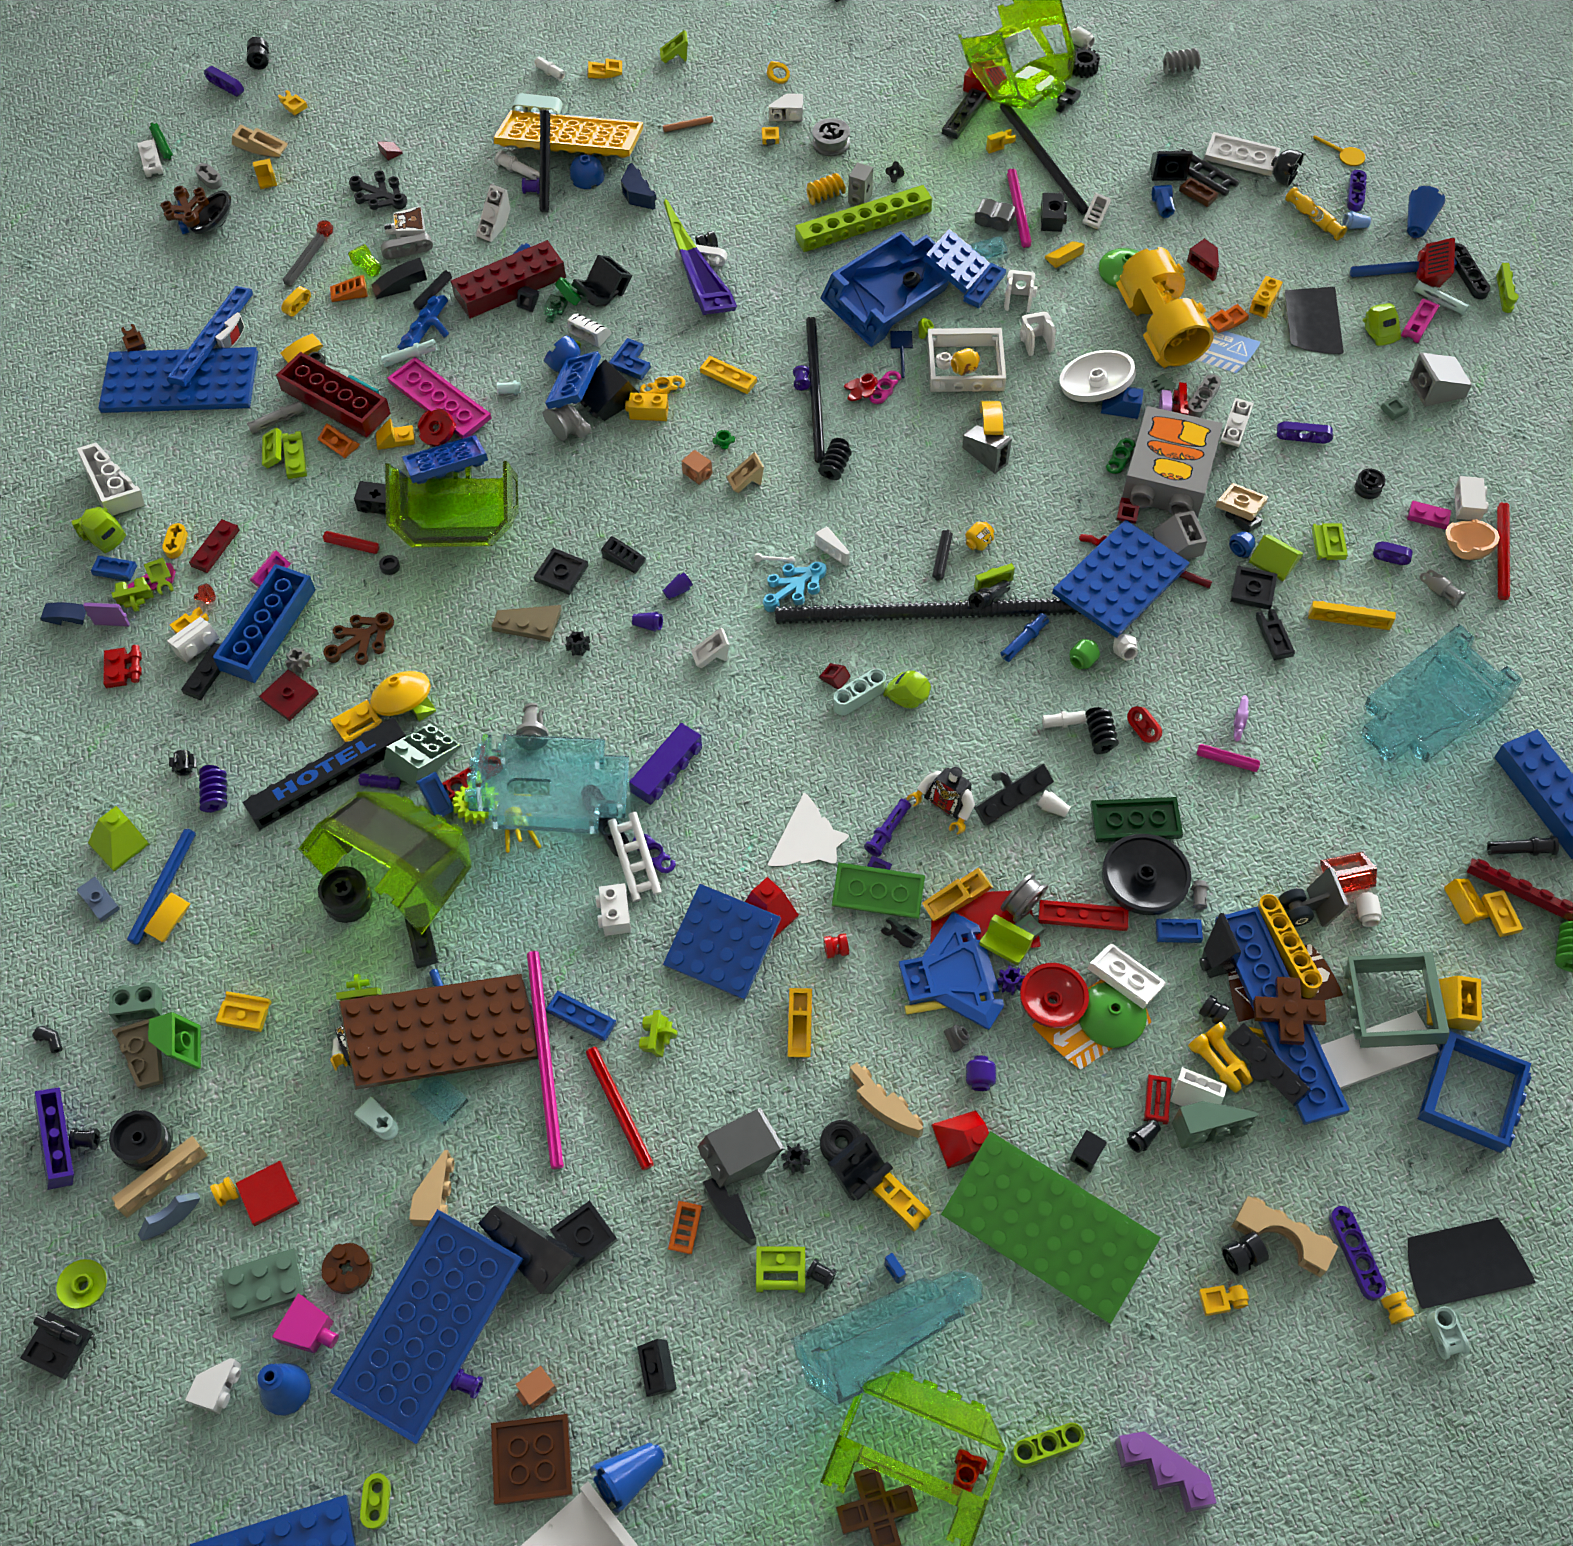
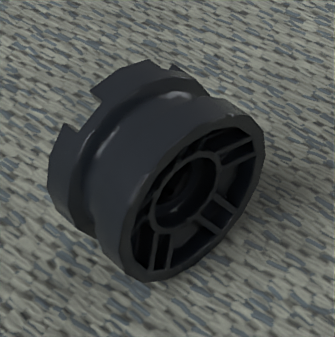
[1354,468,1386,499]

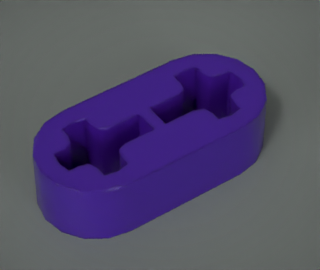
[1373,541,1413,565]

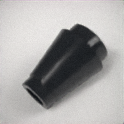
[1127,1120,1161,1153]

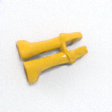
[1188,1022,1253,1093]

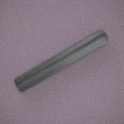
[283,233,325,287]

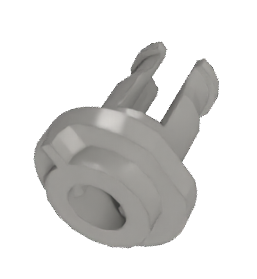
[515,703,549,752]

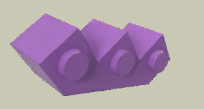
[1115,1431,1217,1512]

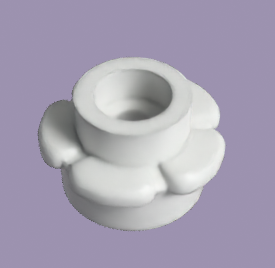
[936,352,953,370]

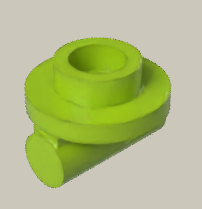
[918,318,934,339]

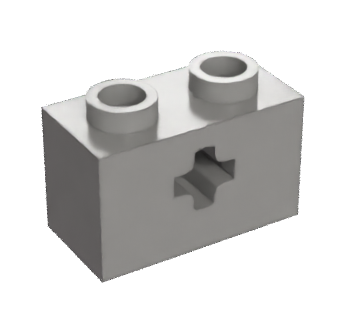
[848,162,873,206]

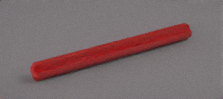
[1497,502,1510,601]
[586,1047,653,1171]

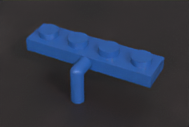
[397,295,449,350]

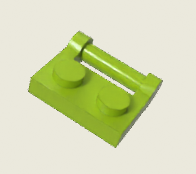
[756,1246,805,1293]

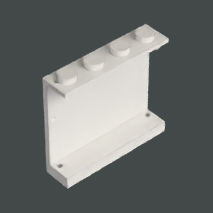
[515,1481,638,1546]

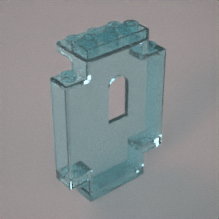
[464,734,629,834]

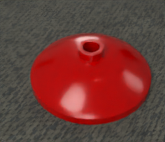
[1020,963,1089,1028]

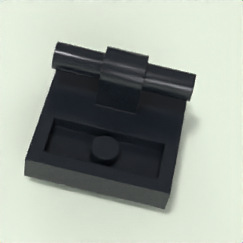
[828,1133,893,1201]
[20,1312,93,1380]

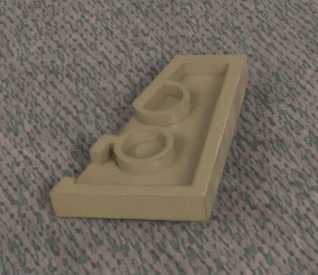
[491,605,562,642]

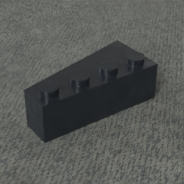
[478,1205,585,1294]

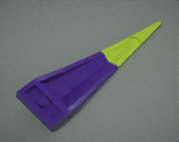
[664,198,737,315]

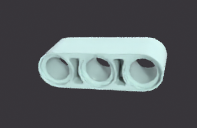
[511,93,563,115]
[833,669,886,715]

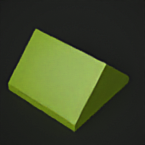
[1249,535,1304,581]

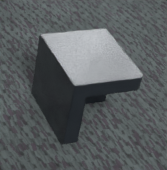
[1070,1130,1107,1173]

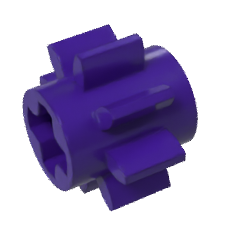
[997,965,1025,995]

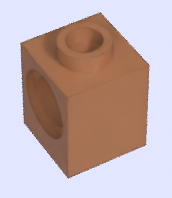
[681,449,712,485]
[515,1365,558,1410]

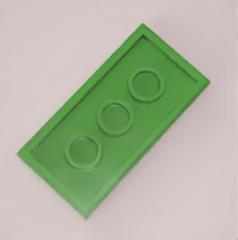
[832,862,925,919]

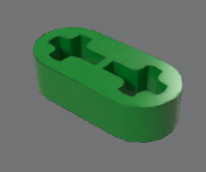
[555,277,582,306]

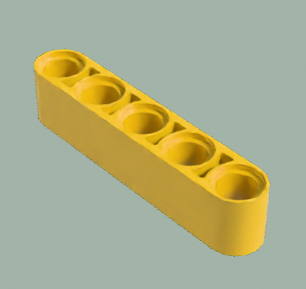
[1257,894,1322,998]

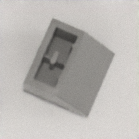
[1152,510,1207,559]

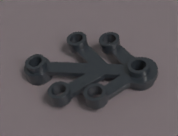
[349,170,408,210]

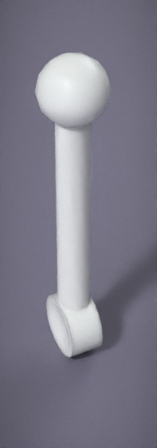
[754,553,795,564]

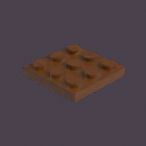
[491,1414,573,1506]

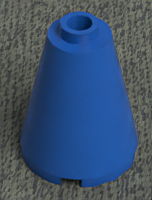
[1407,186,1446,238]
[258,1363,311,1416]
[590,1443,665,1513]

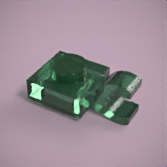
[544,294,568,323]

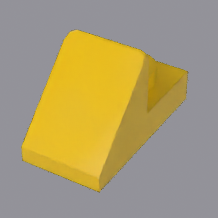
[376,419,415,450]

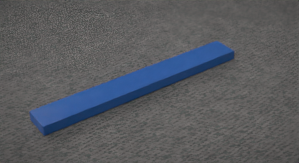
[167,286,253,386]

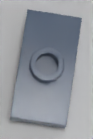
[76,877,120,922]

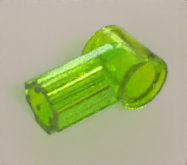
[348,244,382,277]

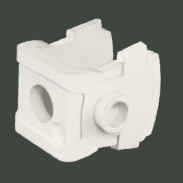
[1004,270,1037,312]
[1020,312,1056,356]

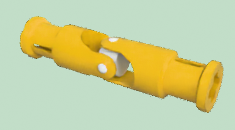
[1285,187,1347,241]

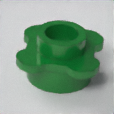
[712,430,735,450]

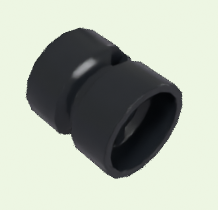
[246,37,269,70]
[1221,1231,1269,1276]

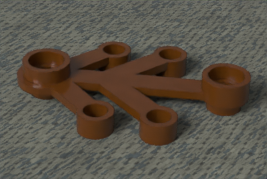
[160,186,209,227]
[323,612,394,665]

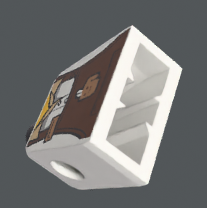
[384,206,426,244]

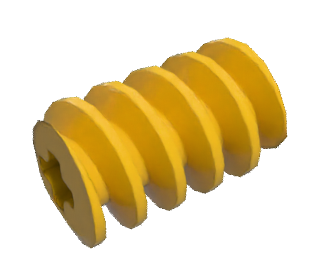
[806,173,846,205]

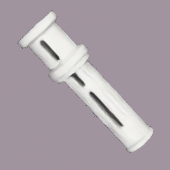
[494,150,540,180]

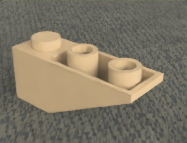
[409,1150,455,1227]

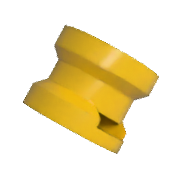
[210,1176,239,1207]

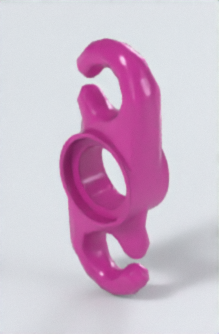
[869,370,901,404]

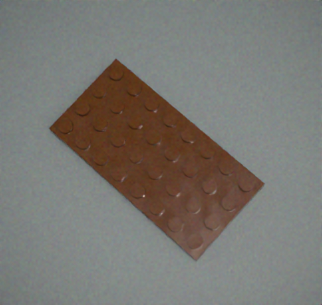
[339,974,538,1090]

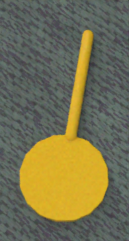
[1313,135,1365,166]

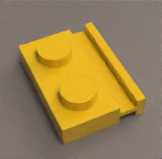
[215,991,272,1032]

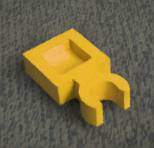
[278,90,308,116]
[170,607,209,634]

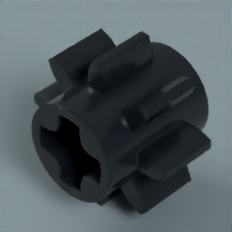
[565,631,590,656]
[169,750,197,776]
[781,1144,810,1175]

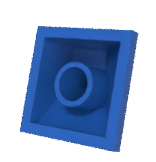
[1101,386,1144,419]

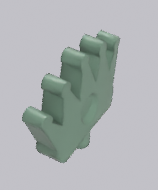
[1152,374,1176,393]

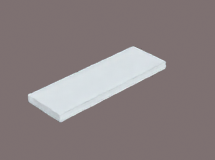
[1321,1011,1440,1089]

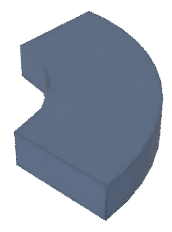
[138,1192,200,1241]

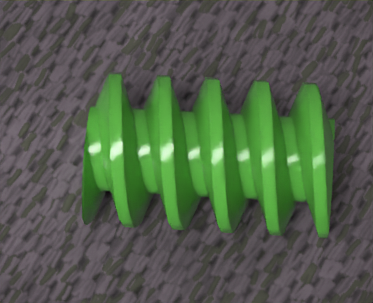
[1555,921,1573,972]

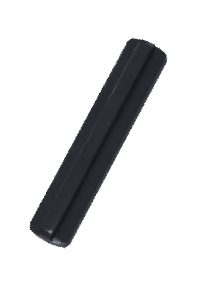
[413,270,452,310]
[932,529,953,581]

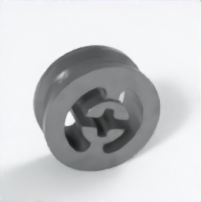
[812,118,850,156]
[1000,873,1048,923]

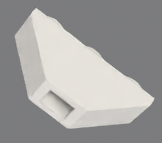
[475,184,510,242]
[1220,398,1254,447]

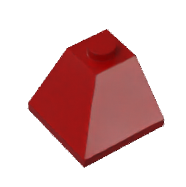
[745,877,799,940]
[931,1110,989,1169]

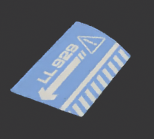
[1196,326,1260,373]

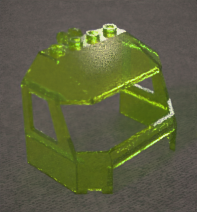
[957,0,1076,110]
[820,1369,1006,1546]

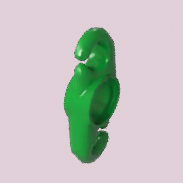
[1106,438,1136,474]

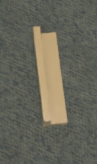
[112,1136,208,1218]

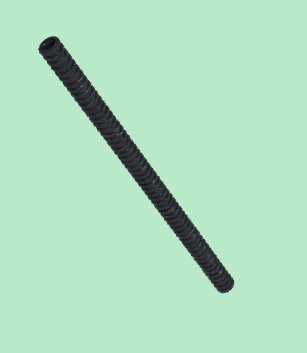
[775,597,1081,624]

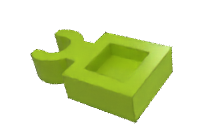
[143,557,174,596]

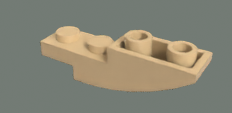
[849,1062,923,1138]

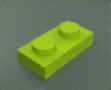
[262,428,282,469]

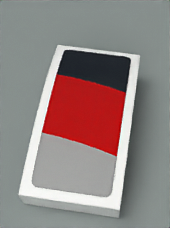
[215,312,245,348]

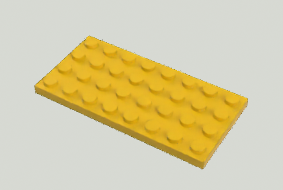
[494,110,643,158]

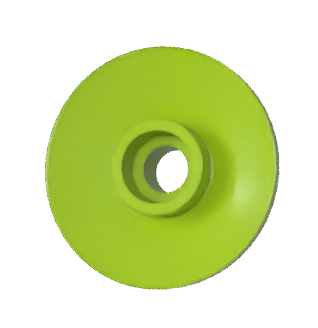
[56,1259,107,1309]

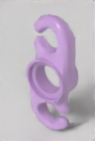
[1234,695,1249,742]

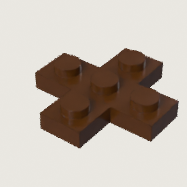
[1253,977,1327,1045]
[836,1465,919,1546]

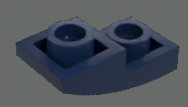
[40,602,87,625]

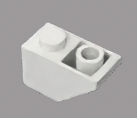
[769,94,803,121]
[185,1358,242,1415]

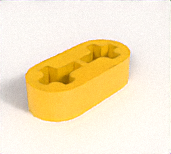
[281,286,311,317]
[162,523,188,559]

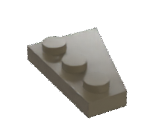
[112,1018,164,1090]

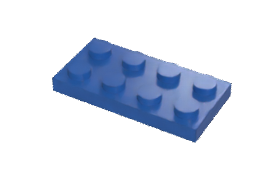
[545,351,601,409]

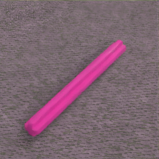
[1007,168,1031,248]

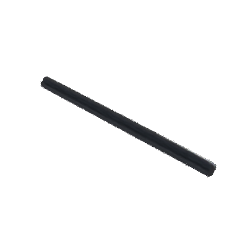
[999,100,1089,214]
[806,317,825,463]

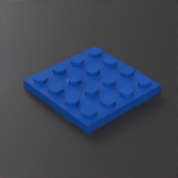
[402,435,488,484]
[663,884,781,1000]

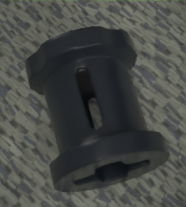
[69,1128,100,1150]
[805,1258,838,1290]

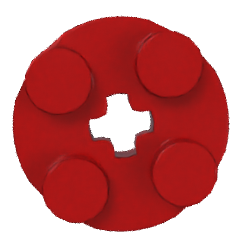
[418,408,456,447]

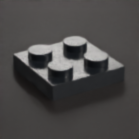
[534,548,589,595]
[1230,566,1277,610]
[550,1200,618,1270]

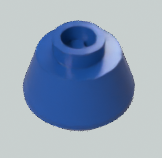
[1229,532,1256,558]

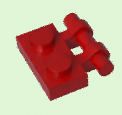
[103,645,142,688]

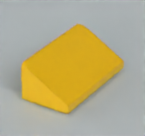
[1045,241,1085,268]
[1444,879,1490,924]

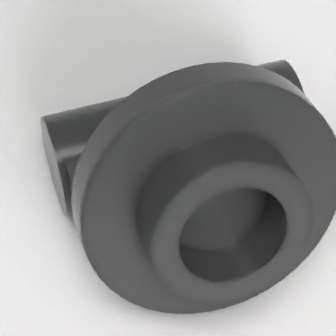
[944,1024,969,1052]

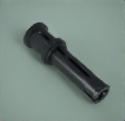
[968,580,1010,611]
[1487,836,1559,856]

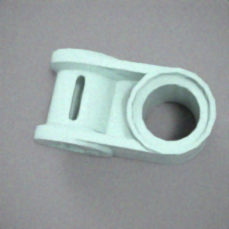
[353,1096,399,1140]
[1427,1306,1470,1360]

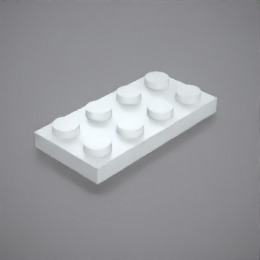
[1204,132,1281,176]

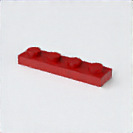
[1038,900,1129,931]

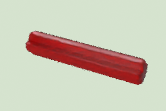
[323,531,380,554]

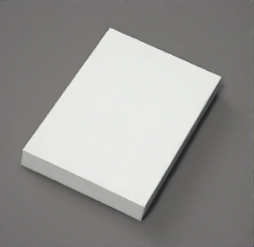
[1087,943,1166,1009]

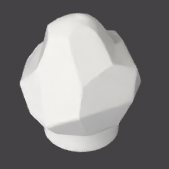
[1113,634,1138,660]

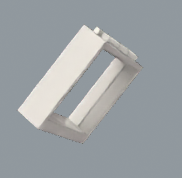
[927,328,1006,392]

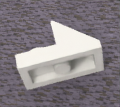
[691,628,729,668]

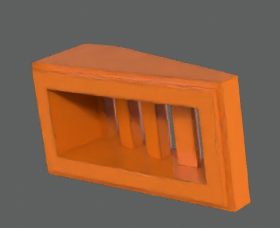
[330,275,368,302]
[668,1201,703,1254]

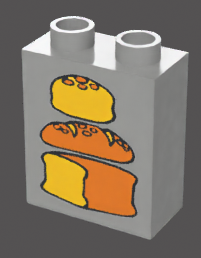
[1122,406,1223,518]

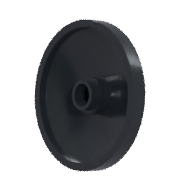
[1102,834,1191,915]

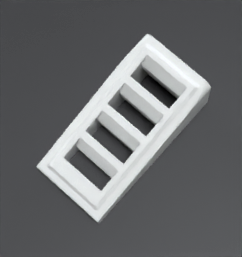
[1082,192,1112,230]
[814,526,850,566]

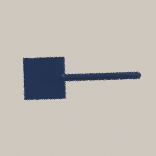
[890,331,913,378]

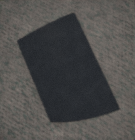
[1285,287,1344,354]
[1408,1218,1535,1309]

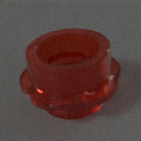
[316,220,334,237]

